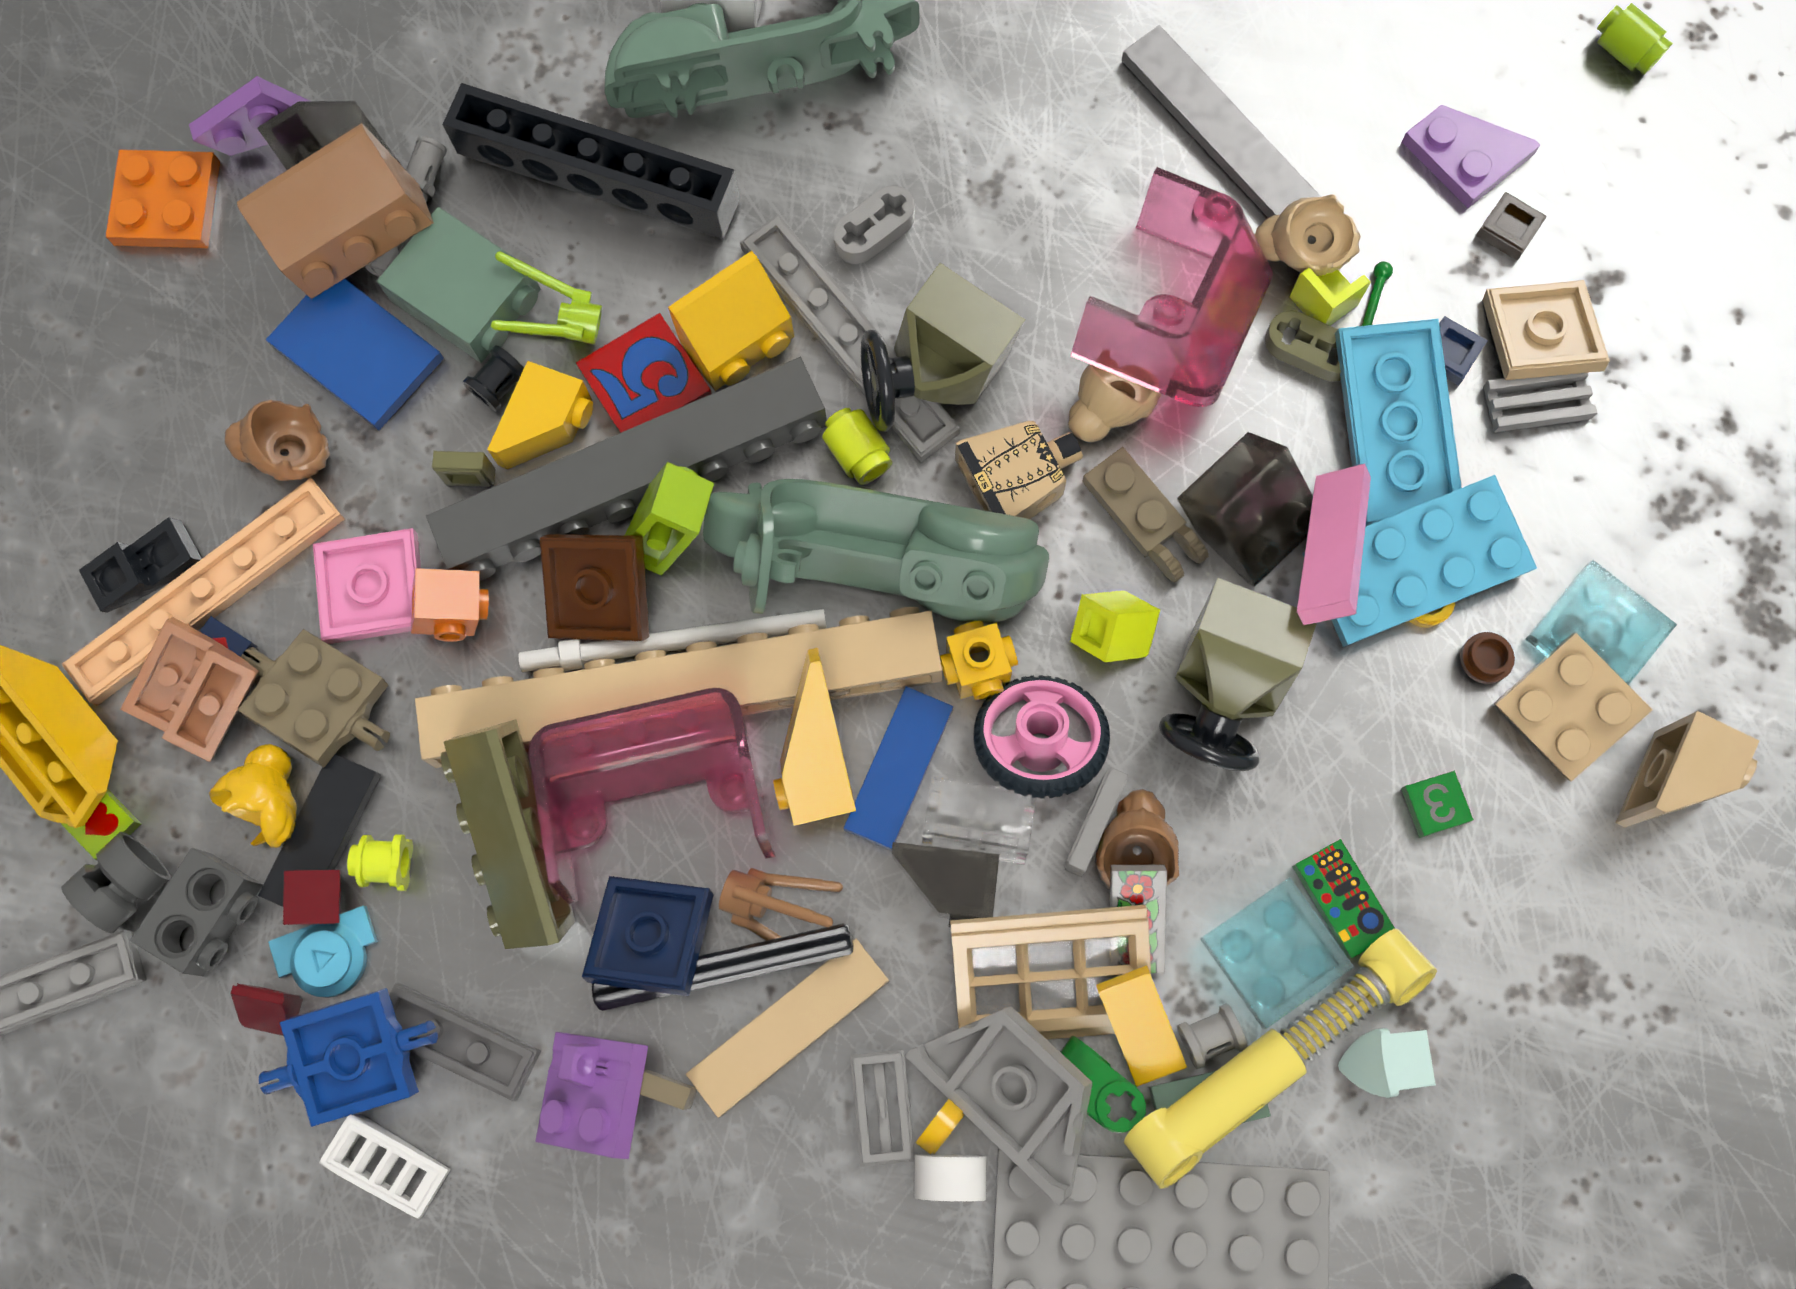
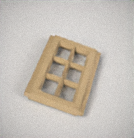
[950,905,1151,1039]

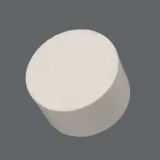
[914,1154,987,1201]

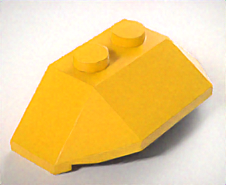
[0,645,118,828]

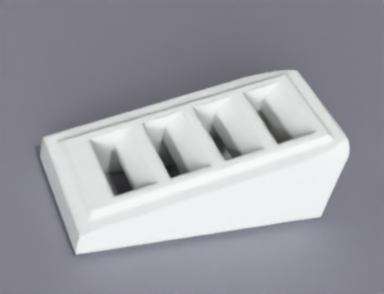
[319,1114,451,1219]

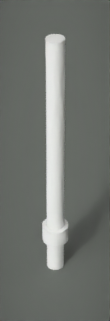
[519,609,826,672]

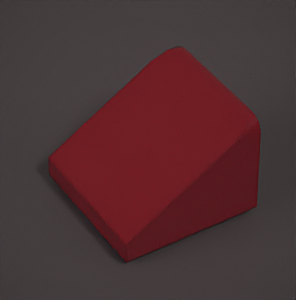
[230,983,303,1036]

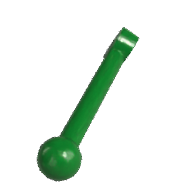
[1361,261,1393,326]

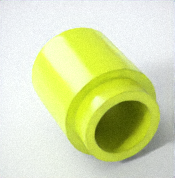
[822,408,893,485]

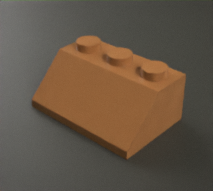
[237,123,433,299]

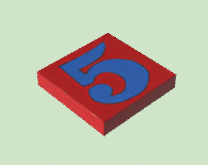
[576,313,712,433]

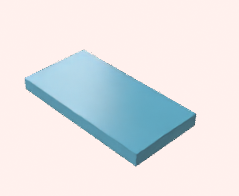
[1335,318,1462,526]

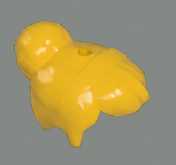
[209,744,297,848]

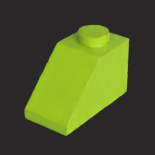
[625,462,714,576]

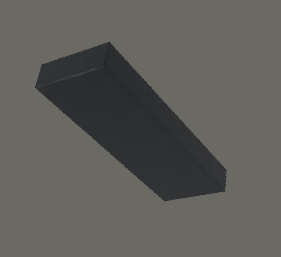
[258,754,381,907]

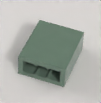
[377,207,541,363]

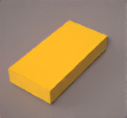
[1096,965,1188,1087]

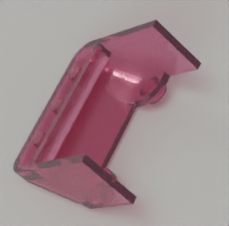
[1070,167,1273,407]
[529,688,776,904]

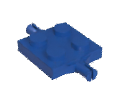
[258,988,438,1127]

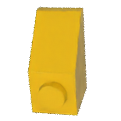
[487,361,593,469]

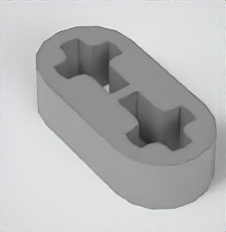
[833,185,915,264]

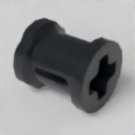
[463,345,524,412]

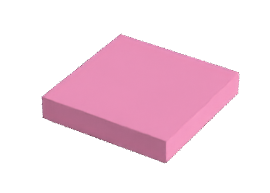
[313,528,421,644]

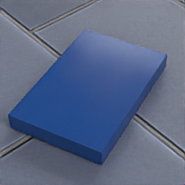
[265,279,444,431]

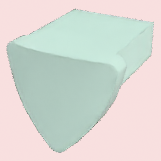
[1338,1028,1436,1098]

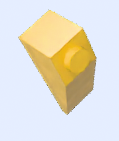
[773,648,856,826]

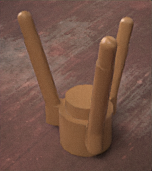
[719,868,843,941]

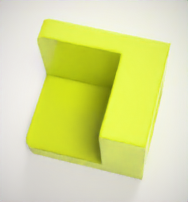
[1289,268,1371,326]
[1070,590,1160,663]

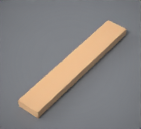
[62,478,345,706]

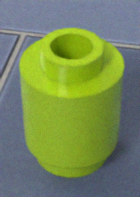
[1596,3,1673,75]

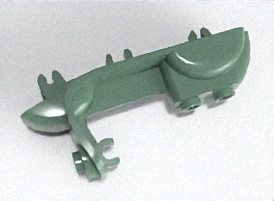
[604,0,920,118]
[703,479,1049,622]

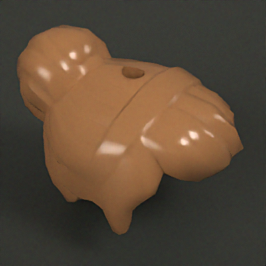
[225,400,330,481]
[1096,789,1179,890]

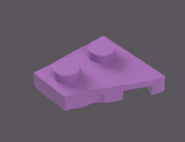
[189,76,330,156]

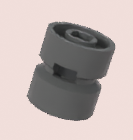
[61,831,171,933]

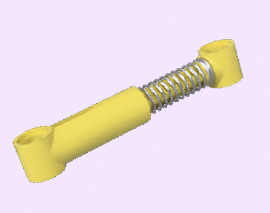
[1124,929,1437,1189]

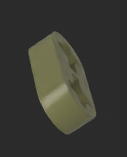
[1265,310,1341,382]

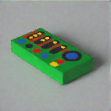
[1292,839,1395,960]

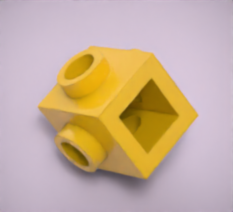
[940,621,1018,700]

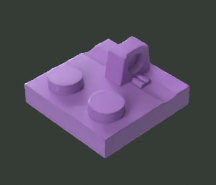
[535,1032,648,1159]

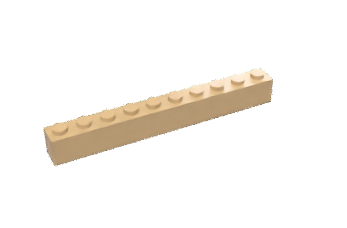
[415,607,942,768]

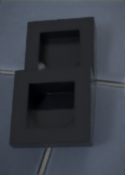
[79,517,202,613]

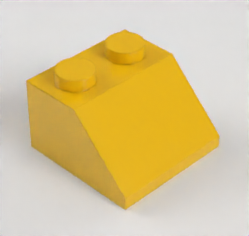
[668,251,795,391]

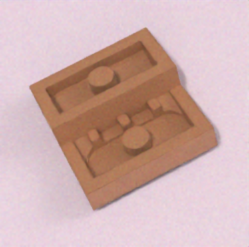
[120,617,259,762]

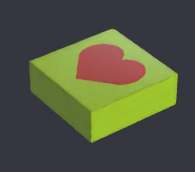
[61,789,142,860]

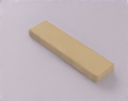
[686,938,890,1118]

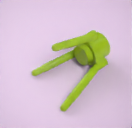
[491,251,602,345]

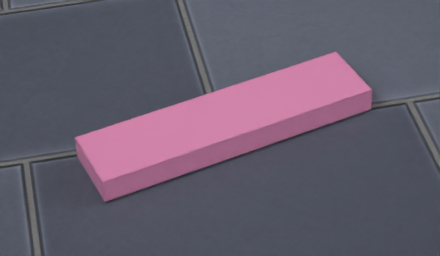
[1297,464,1371,625]

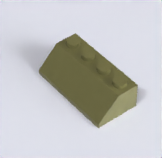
[441,719,576,949]

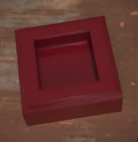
[283,870,341,925]

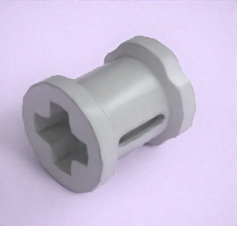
[1177,1003,1248,1069]

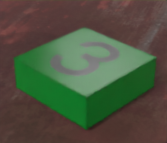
[1401,770,1474,838]

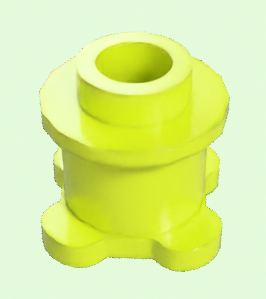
[347,834,413,891]

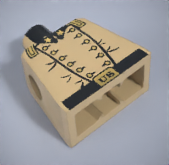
[955,421,1083,519]

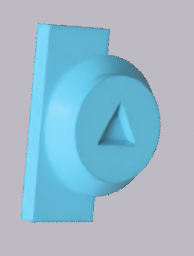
[268,905,378,998]

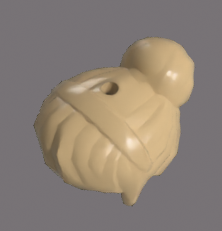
[1253,194,1361,276]
[1068,345,1162,443]

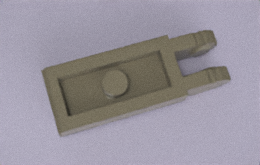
[1082,447,1209,583]

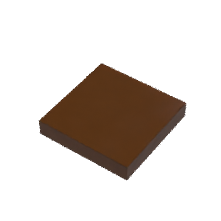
[540,534,649,641]

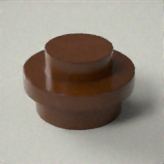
[1460,632,1515,684]

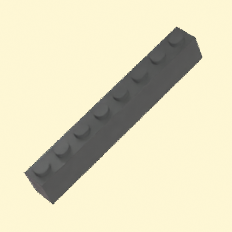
[426,356,827,581]

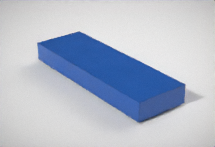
[844,686,954,851]

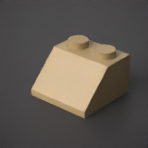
[1615,711,1760,827]

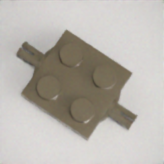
[237,629,390,768]

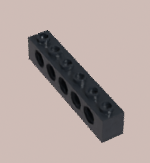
[442,83,741,240]

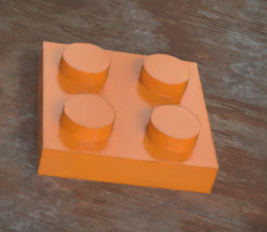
[106,149,220,248]

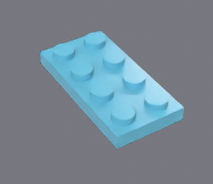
[1303,475,1537,647]

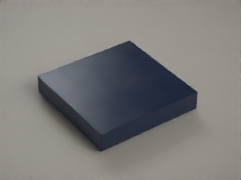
[582,876,714,997]

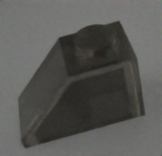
[891,842,1000,928]

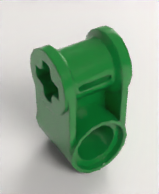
[1060,1035,1146,1133]

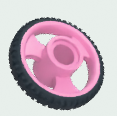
[973,675,1110,799]

